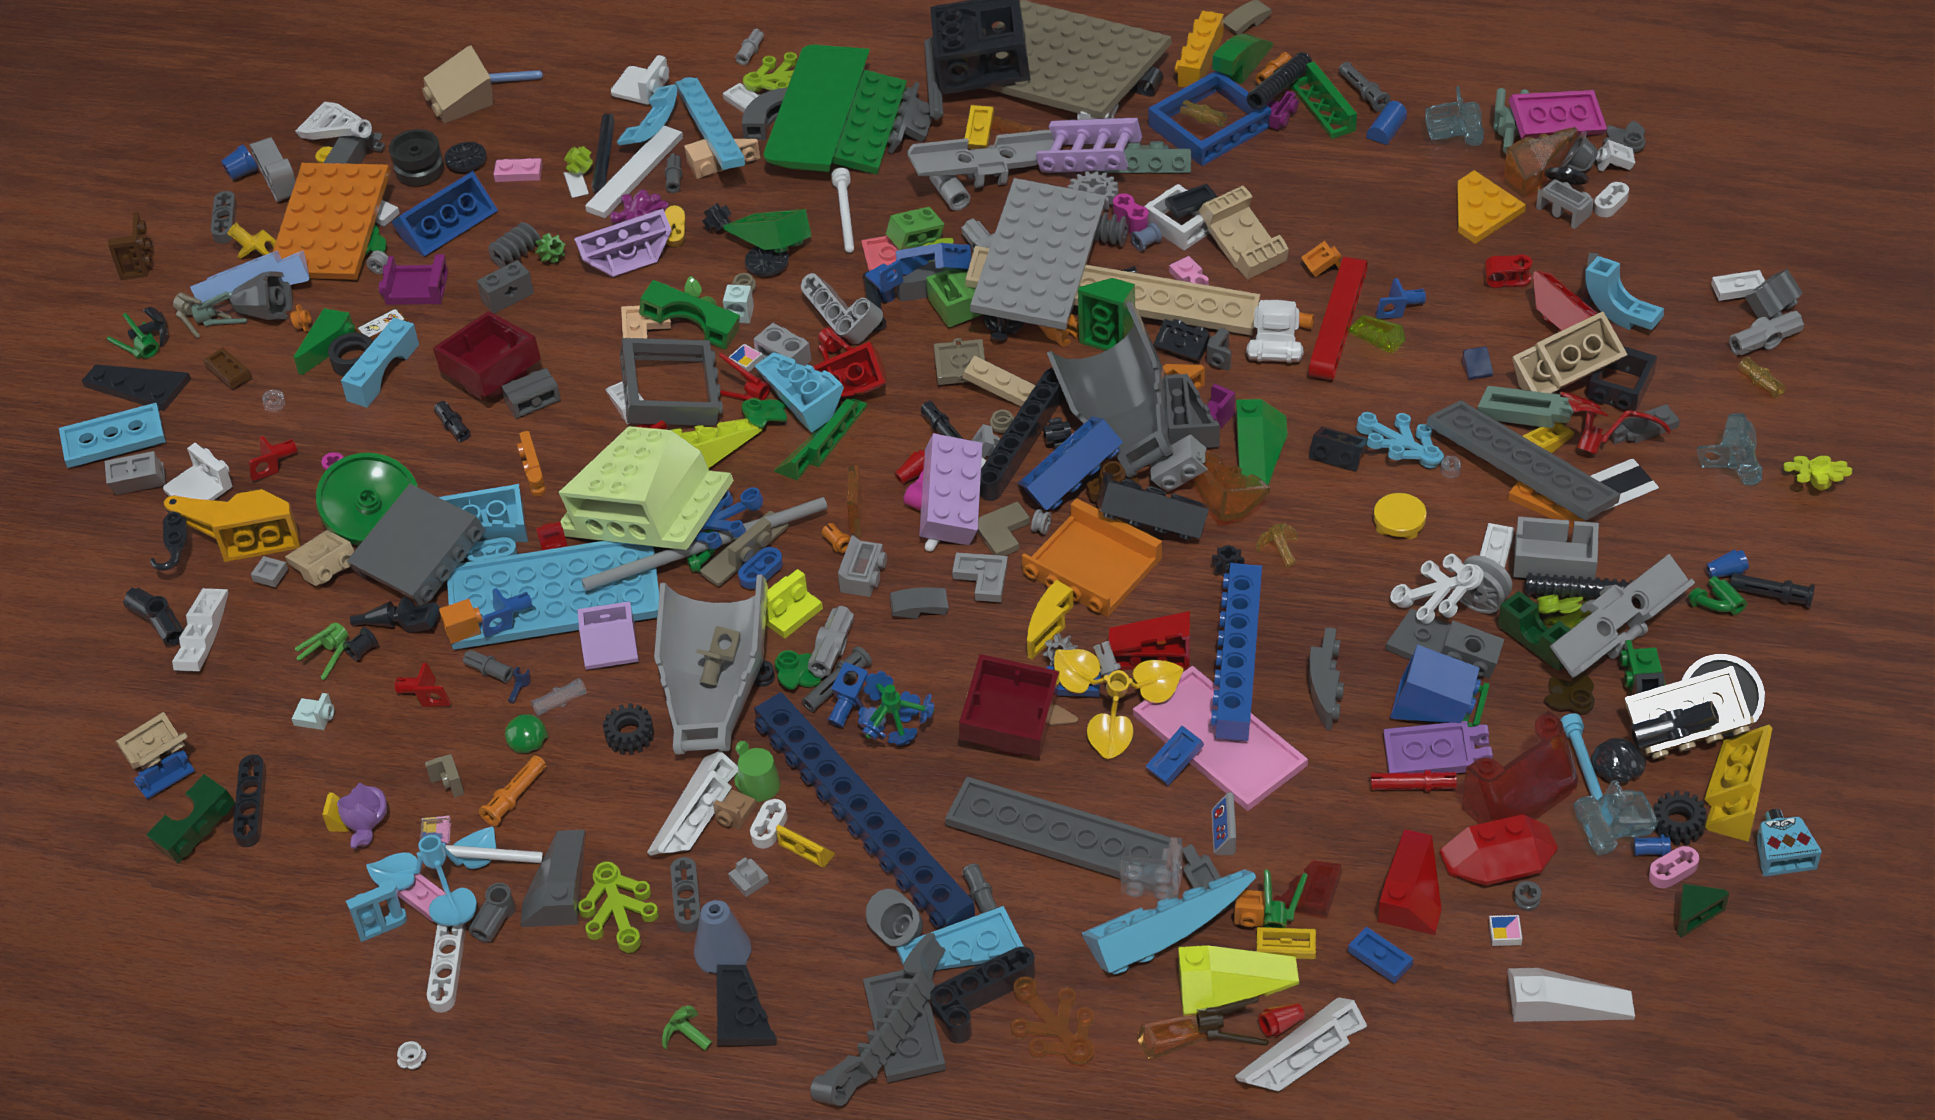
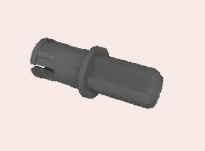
[664,153,683,193]
[463,650,514,683]

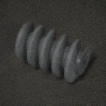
[1094,212,1128,247]
[488,222,541,268]

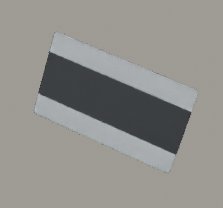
[1591,459,1659,511]

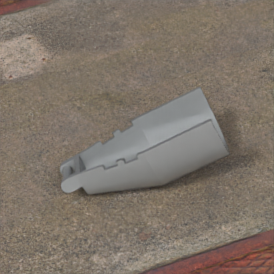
[654,574,768,755]

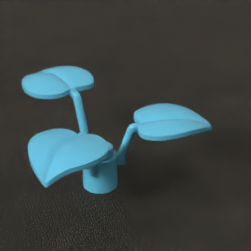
[366,826,496,926]

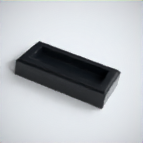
[1165,183,1218,219]

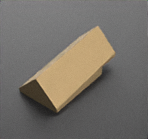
[1512,311,1627,393]

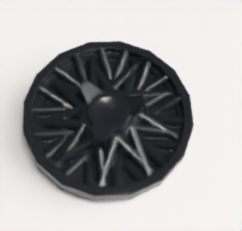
[444,142,487,172]
[1544,167,1589,185]
[745,246,789,277]

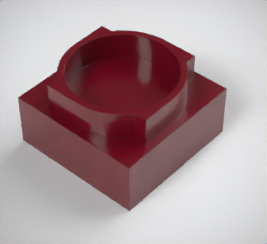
[433,311,541,400]
[959,654,1060,757]

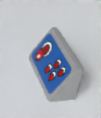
[1211,792,1236,855]

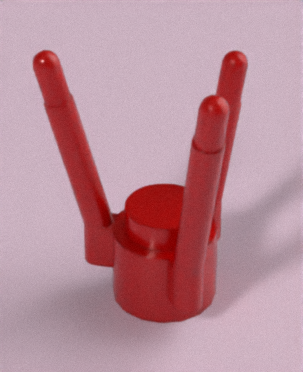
[818,327,853,361]
[719,353,770,401]

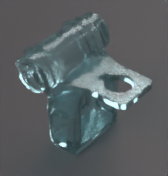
[1425,86,1484,146]
[1697,413,1763,485]
[1573,780,1658,855]

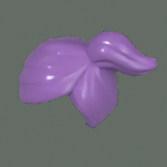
[337,783,387,849]

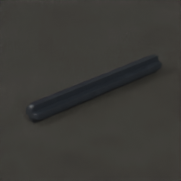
[592,113,615,194]

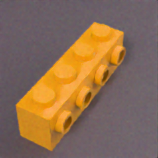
[1175,11,1224,88]

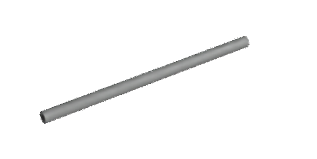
[581,497,828,591]

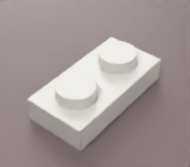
[1711,270,1765,301]

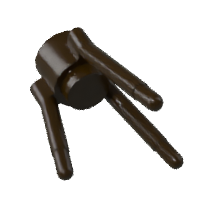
[1196,996,1268,1045]

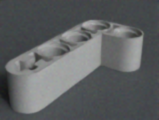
[249,137,296,202]
[801,273,883,345]

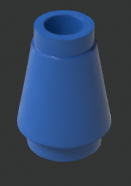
[1706,549,1749,578]

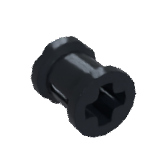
[342,627,378,662]

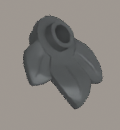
[1603,121,1646,152]

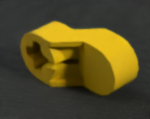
[665,205,685,247]

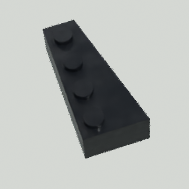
[1096,472,1209,540]

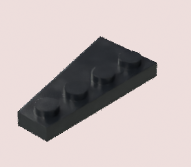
[82,364,191,411]

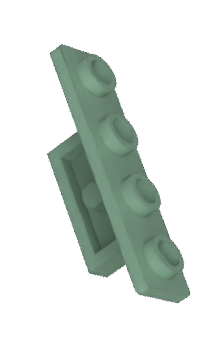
[1099,141,1191,173]

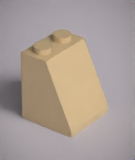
[422,46,493,124]

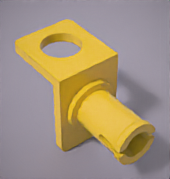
[227,223,276,259]

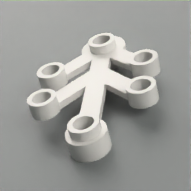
[1390,554,1484,624]

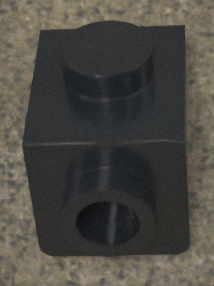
[394,597,440,633]

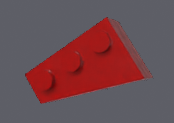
[1109,611,1190,670]

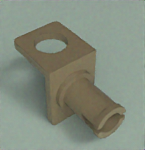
[696,626,741,685]

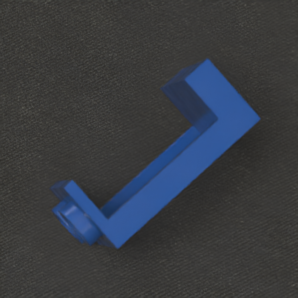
[896,243,971,275]

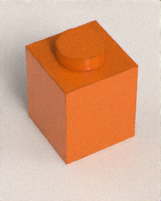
[439,599,483,644]

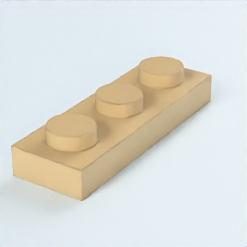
[962,355,1035,407]

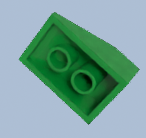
[724,209,812,253]

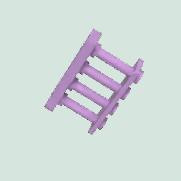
[1036,118,1142,172]

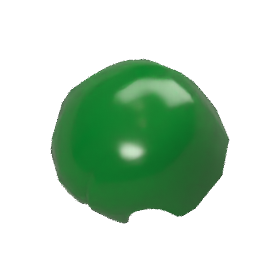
[505,714,549,753]

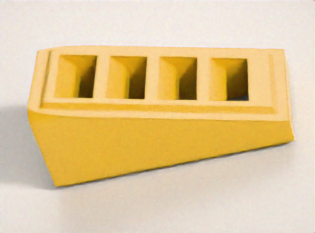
[1523,422,1574,453]

